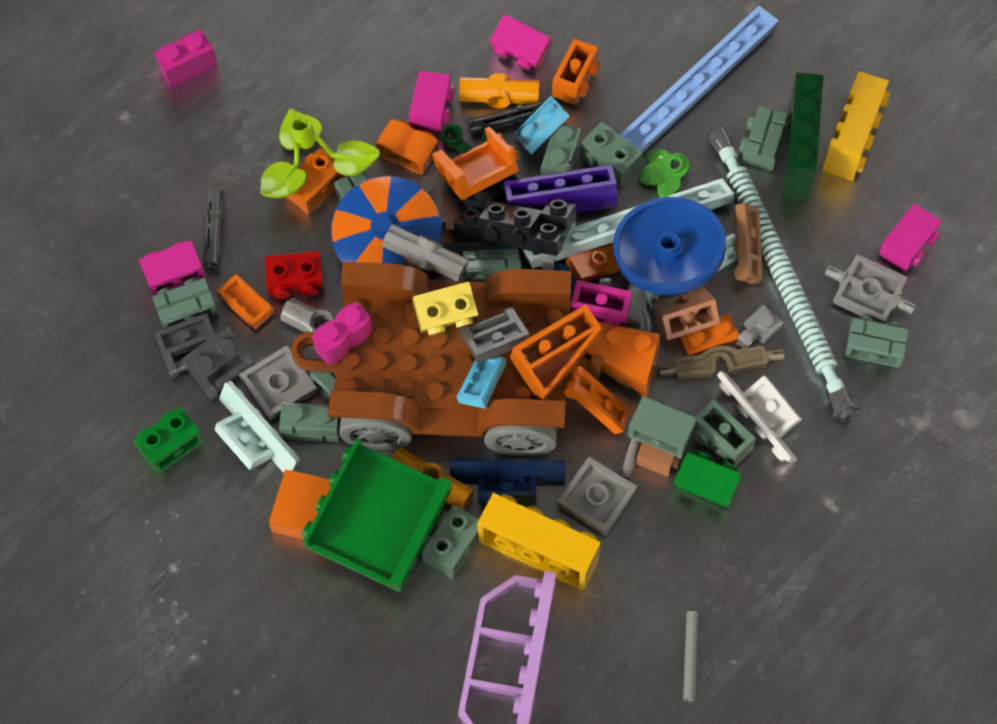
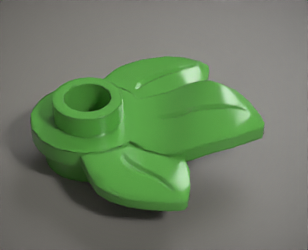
[638,149,690,198]

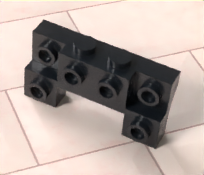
[453,187,576,256]

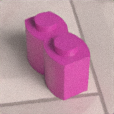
[312,302,373,365]

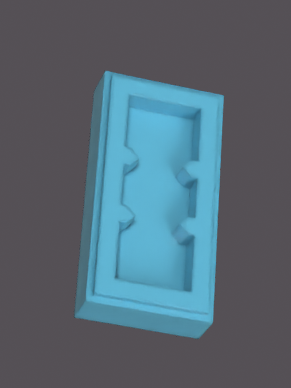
[457,356,507,409]

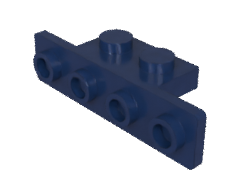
[450,458,566,504]

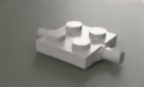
[825,254,916,324]

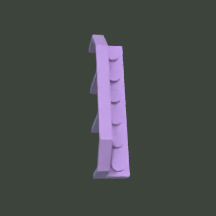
[458,571,556,724]

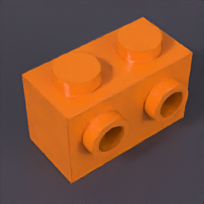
[552,38,601,106]
[287,148,346,215]

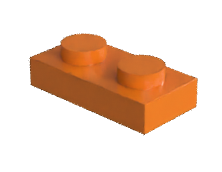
[678,314,739,357]

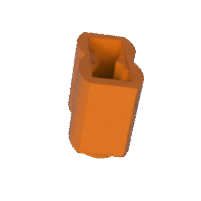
[375,119,438,175]

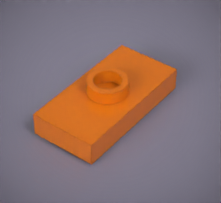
[566,243,620,282]
[216,274,275,330]

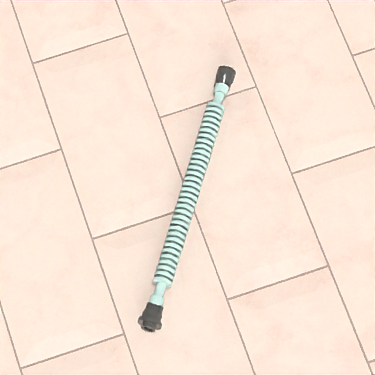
[708,127,861,422]

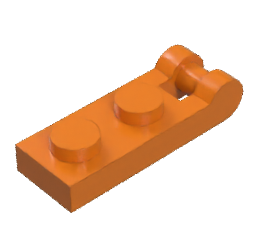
[564,366,628,434]

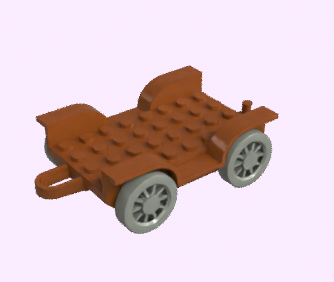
[291,261,604,457]

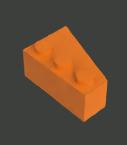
[510,305,602,400]
[583,322,660,398]

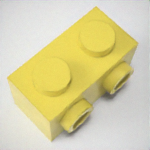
[412,282,478,336]

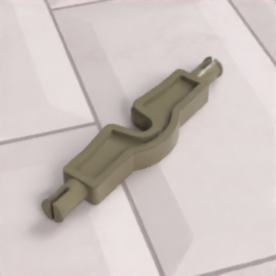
[657,346,784,380]

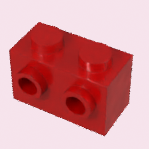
[265,251,325,299]

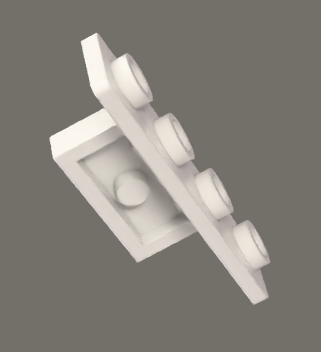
[717,371,802,463]

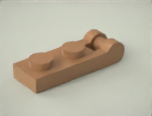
[734,203,762,285]

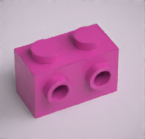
[489,14,553,71]
[154,29,218,88]
[409,71,455,134]
[879,203,942,272]
[139,240,206,296]
[571,280,632,327]

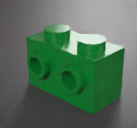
[133,406,204,475]
[674,450,743,509]

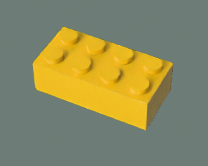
[477,493,601,591]

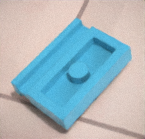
[513,96,570,154]

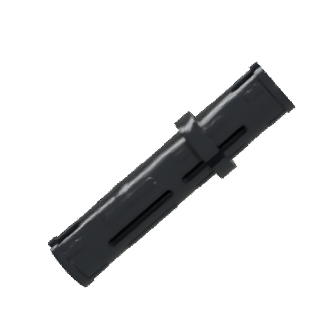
[468,99,546,136]

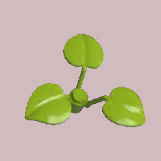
[260,108,380,198]

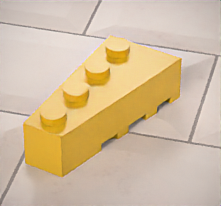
[822,71,891,181]

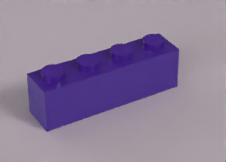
[504,165,618,213]

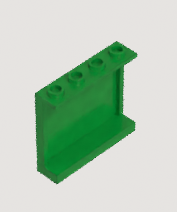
[301,438,452,593]

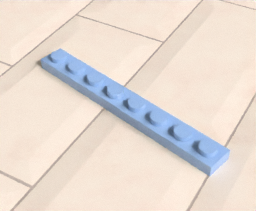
[620,6,779,152]

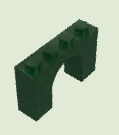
[781,72,824,202]

